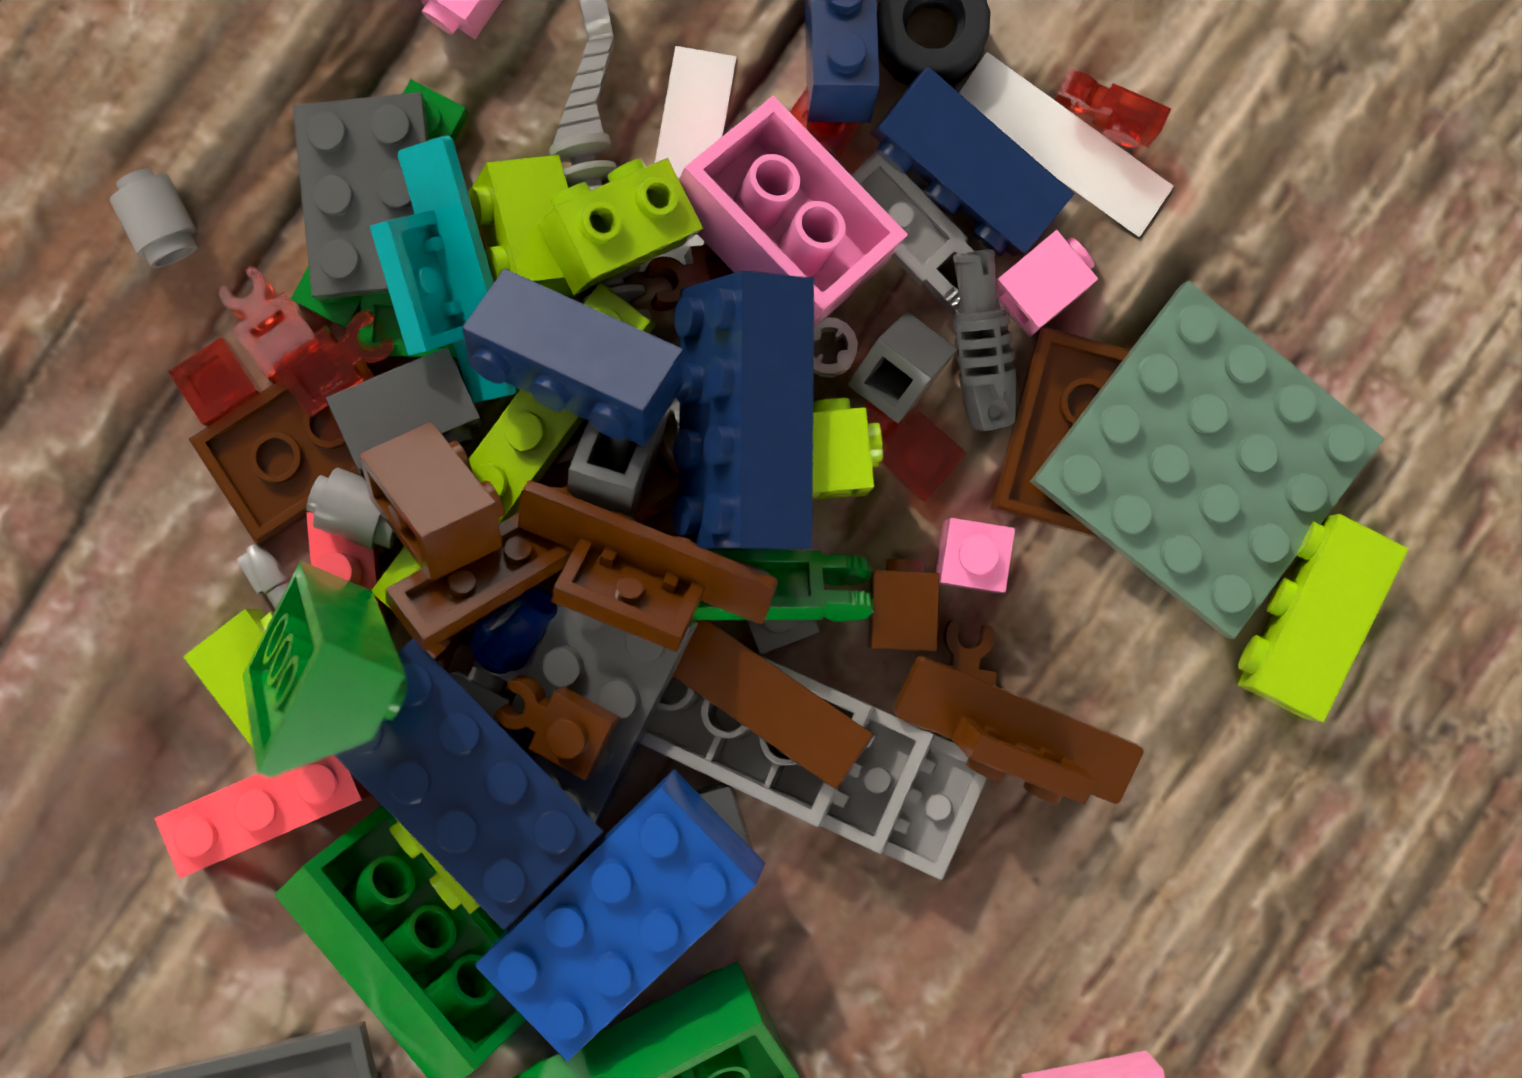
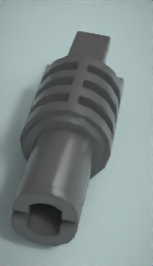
[953,250,1016,431]

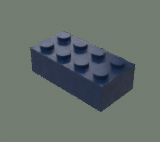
[672,271,814,550]
[333,639,603,930]

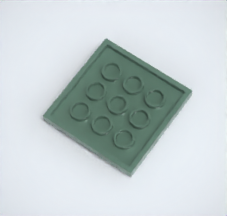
[1030,281,1385,639]

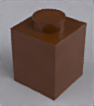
[868,559,939,651]

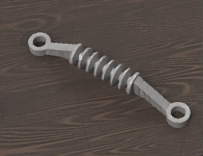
[549,0,679,432]

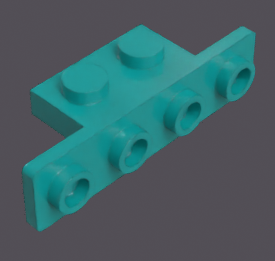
[369,136,520,403]

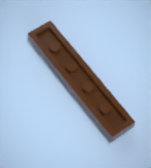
[385,441,679,652]

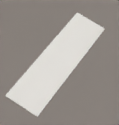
[639,46,737,272]
[959,52,1174,237]

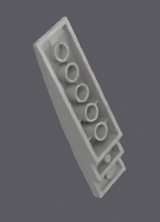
[473,583,988,880]

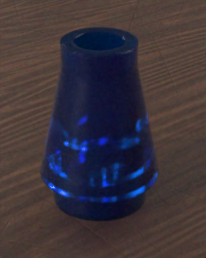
[471,586,558,674]

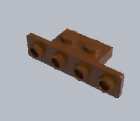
[518,480,778,652]
[893,656,1144,805]

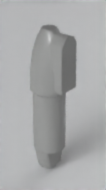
[237,544,289,610]

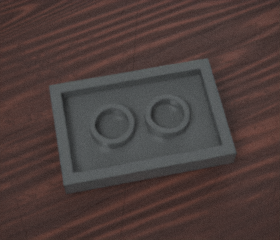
[292,92,429,300]

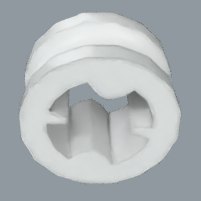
[813,318,858,378]

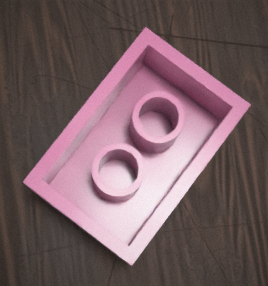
[679,95,908,328]

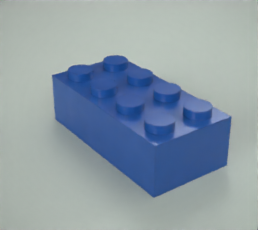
[475,769,765,1061]

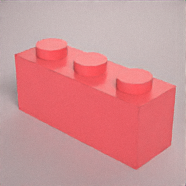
[154,755,372,879]

